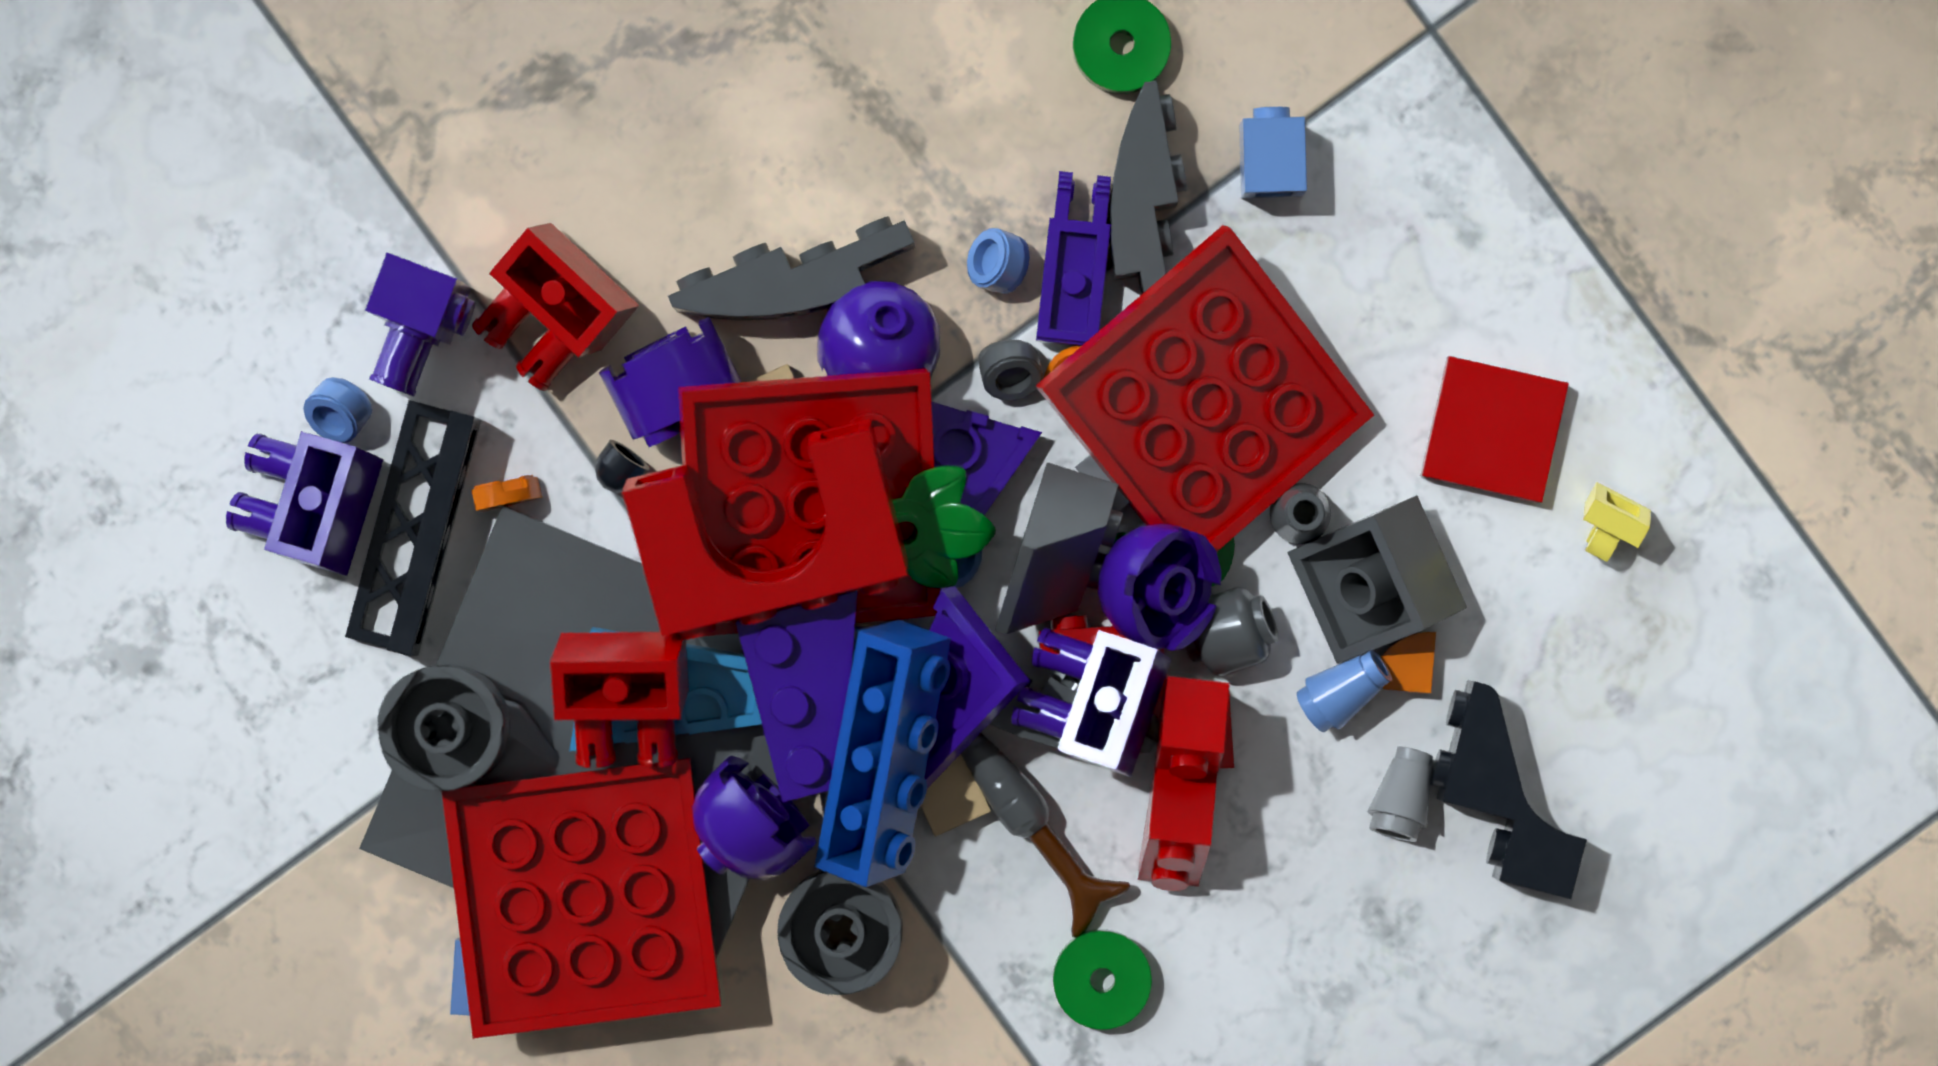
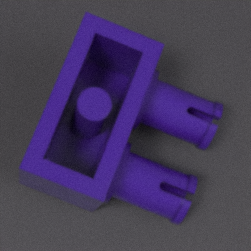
[364,252,476,397]
[226,431,384,576]
[1012,628,1171,777]

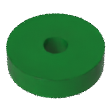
[1073,0,1171,94]
[1053,929,1152,1030]

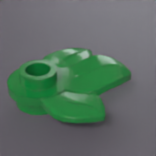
[893,465,996,588]

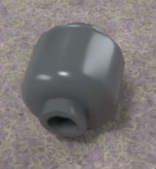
[1185,587,1278,676]

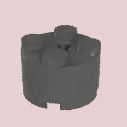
[377,664,511,791]
[778,870,903,995]

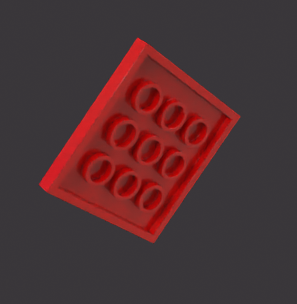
[1035,225,1374,552]
[678,368,940,636]
[442,758,722,1039]

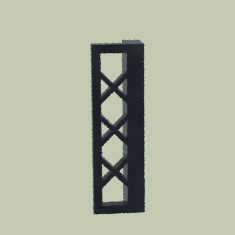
[345,400,482,656]

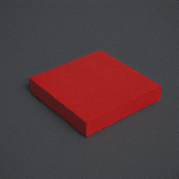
[1420,356,1569,503]

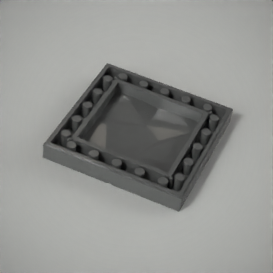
[359,506,778,959]

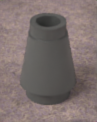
[1270,483,1331,544]

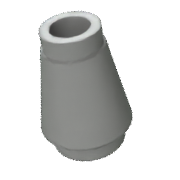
[1367,746,1433,842]

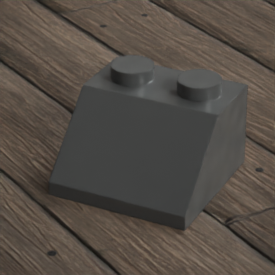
[995,462,1123,634]
[1287,495,1467,664]

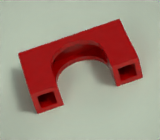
[622,418,909,640]

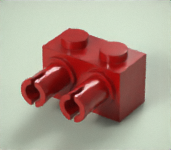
[471,223,640,391]
[550,632,689,768]

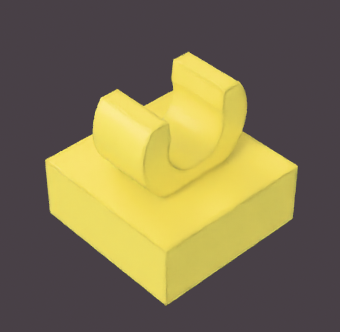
[1583,482,1651,562]

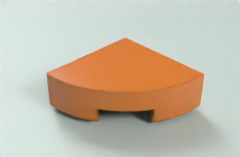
[471,475,543,512]
[1381,632,1436,693]

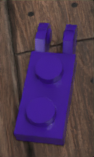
[1036,171,1111,346]

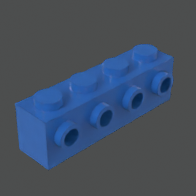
[814,620,951,887]

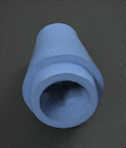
[1297,650,1392,733]

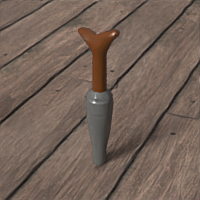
[961,733,1130,937]

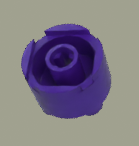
[599,317,742,447]

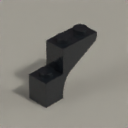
[1430,680,1587,899]

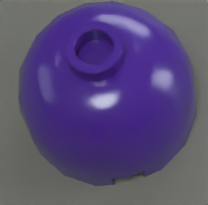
[817,281,940,380]
[1098,524,1222,651]
[692,755,817,880]

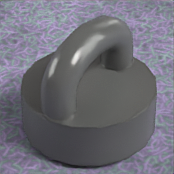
[978,340,1043,400]

